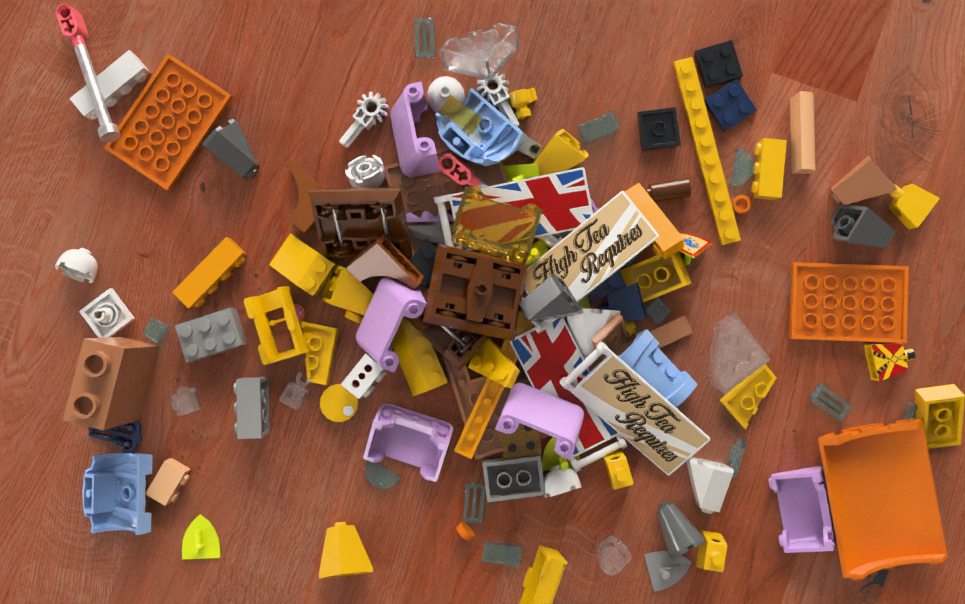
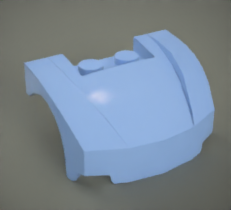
[435,87,528,166]
[618,329,698,407]
[82,453,153,535]

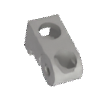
[515,137,543,161]

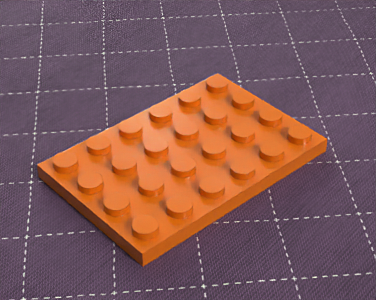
[104,54,233,191]
[789,262,909,343]

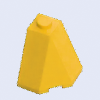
[533,129,589,176]
[321,266,374,315]
[319,522,373,579]

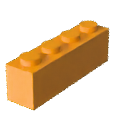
[625,183,684,259]
[172,237,247,309]

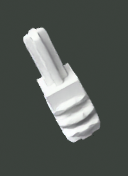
[477,70,519,127]
[339,92,389,148]

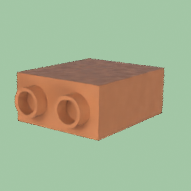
[63,337,159,430]

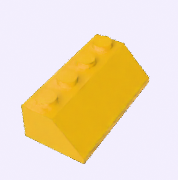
[391,316,448,396]

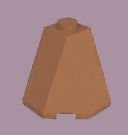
[831,155,897,205]

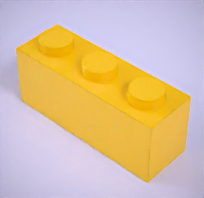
[751,138,787,200]

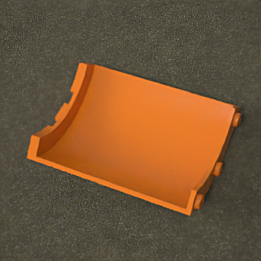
[818,418,948,581]

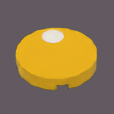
[320,384,359,422]

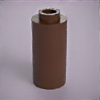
[646,178,691,203]

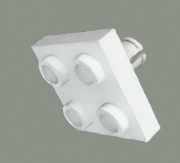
[79,288,135,338]

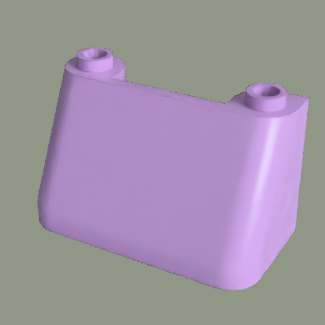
[390,82,441,178]
[356,276,427,372]
[495,383,584,460]
[363,403,453,482]
[769,466,837,553]

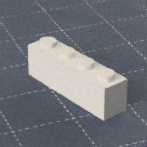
[70,50,151,120]

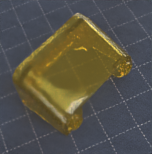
[451,186,543,263]

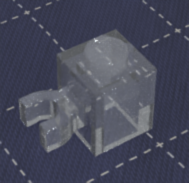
[279,372,312,410]
[171,386,202,417]

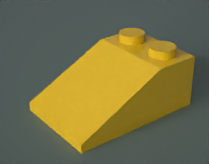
[269,233,338,297]
[620,251,692,302]
[914,384,965,449]

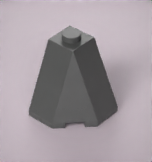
[202,119,260,180]
[831,204,896,248]
[519,274,584,322]

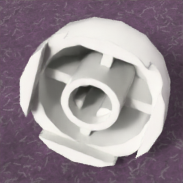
[427,76,465,115]
[345,155,385,188]
[55,248,98,283]
[544,465,582,498]

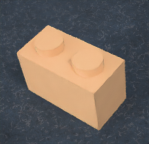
[145,458,191,506]

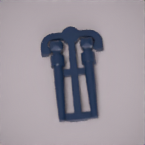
[88,421,142,453]

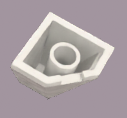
[567,308,620,359]
[686,457,734,514]

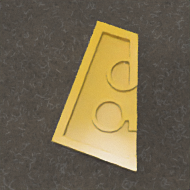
[301,321,339,385]
[468,338,520,389]
[719,362,777,430]

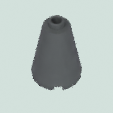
[656,501,705,558]

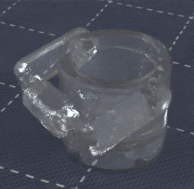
[596,536,632,575]

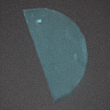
[730,148,754,186]
[728,439,747,477]
[365,460,401,489]

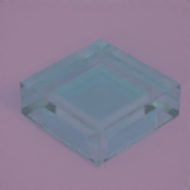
[645,297,671,324]
[141,317,170,344]

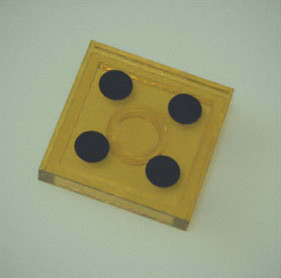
[500,423,542,459]

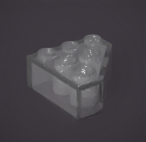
[438,23,520,80]
[707,313,771,395]

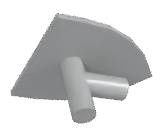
[644,550,692,592]

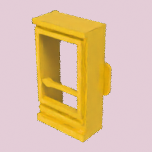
[244,286,309,365]
[519,545,568,604]

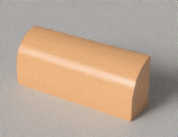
[790,91,816,174]

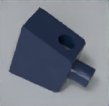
[599,282,647,321]

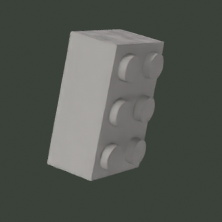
[175,308,248,362]
[233,377,270,439]
[482,453,546,502]

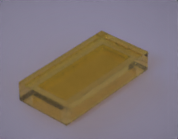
[440,96,483,134]

